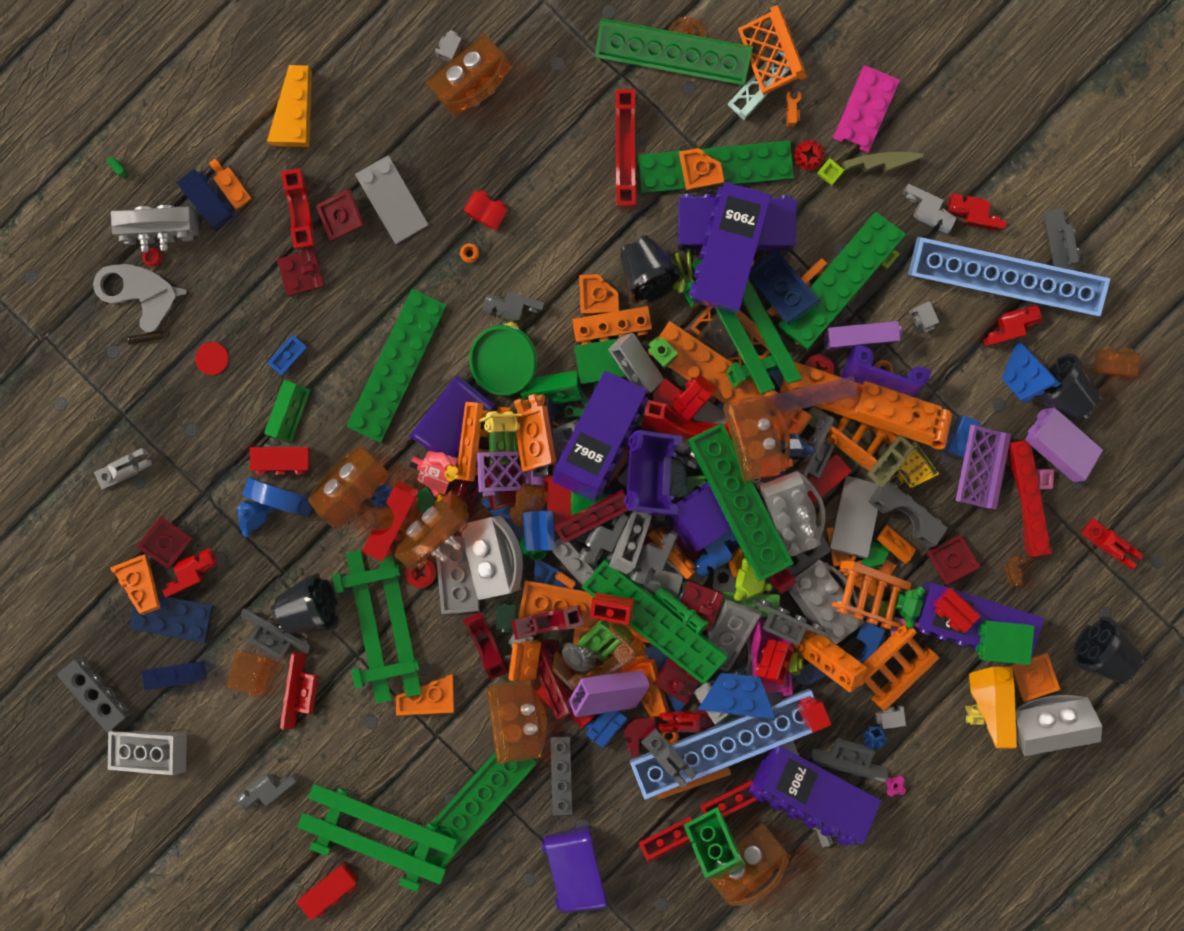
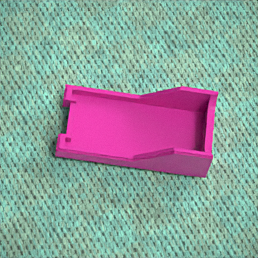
[833,65,900,152]
[750,619,793,696]

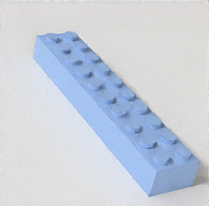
[908,237,1111,316]
[630,689,814,800]

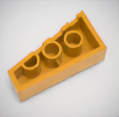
[267,65,312,147]

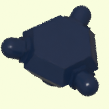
[771,434,816,460]

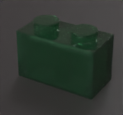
[496,602,518,632]

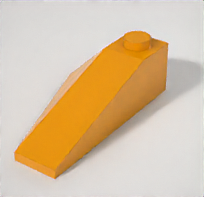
[969,667,1017,749]

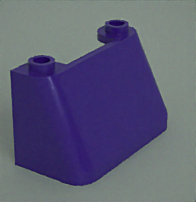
[841,344,932,398]
[410,375,496,458]
[625,430,682,516]
[541,825,607,913]

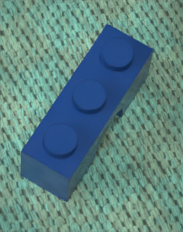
[853,620,886,664]

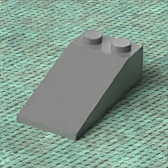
[355,155,429,244]
[108,731,187,775]

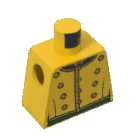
[889,445,939,488]

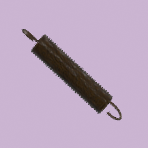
[121,331,170,345]

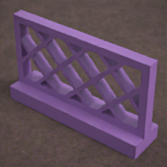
[956,425,1011,510]

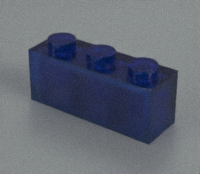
[176,169,234,231]
[141,660,207,690]

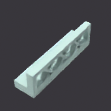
[728,51,791,120]

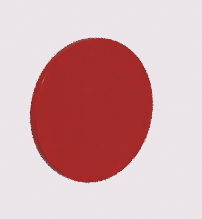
[195,342,229,375]

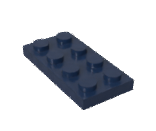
[749,250,820,326]
[129,594,213,643]

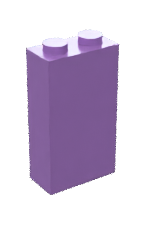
[823,321,902,351]
[1025,407,1103,482]
[569,670,650,717]

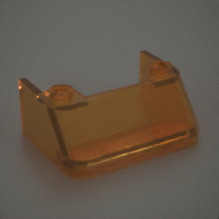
[552,622,647,692]

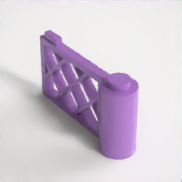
[477,452,547,496]

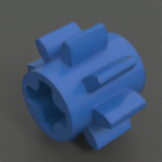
[368,483,392,507]
[862,726,887,750]

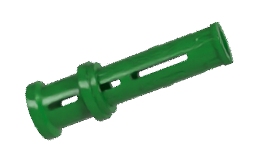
[655,587,709,636]

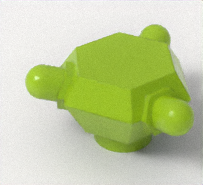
[734,558,773,601]

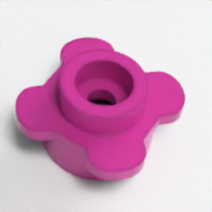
[885,776,906,796]

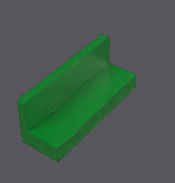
[521,371,582,408]
[264,380,311,443]

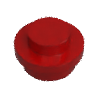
[142,248,162,267]

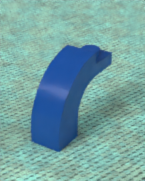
[242,477,315,517]

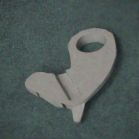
[93,264,187,332]

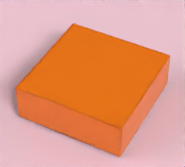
[555,571,576,589]

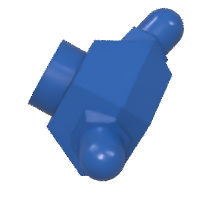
[237,501,275,537]

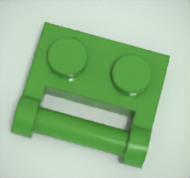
[578,620,629,662]

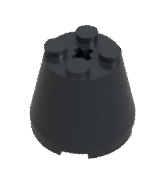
[620,235,683,304]
[1034,353,1102,421]
[271,573,339,633]
[1073,617,1145,683]

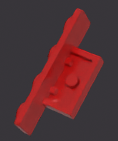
[280,652,319,730]

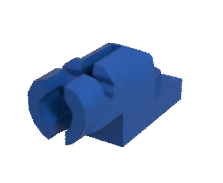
[693,529,736,578]

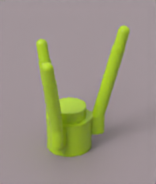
[673,249,693,293]

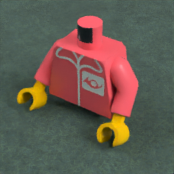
[410,451,458,511]

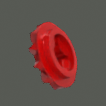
[794,140,824,171]
[804,355,834,375]
[405,557,436,588]

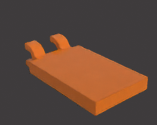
[514,394,556,472]

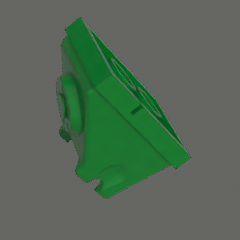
[684,807,746,880]

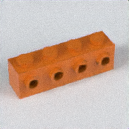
[572,306,652,345]
[792,629,867,693]

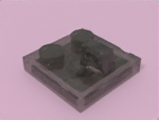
[696,313,750,360]

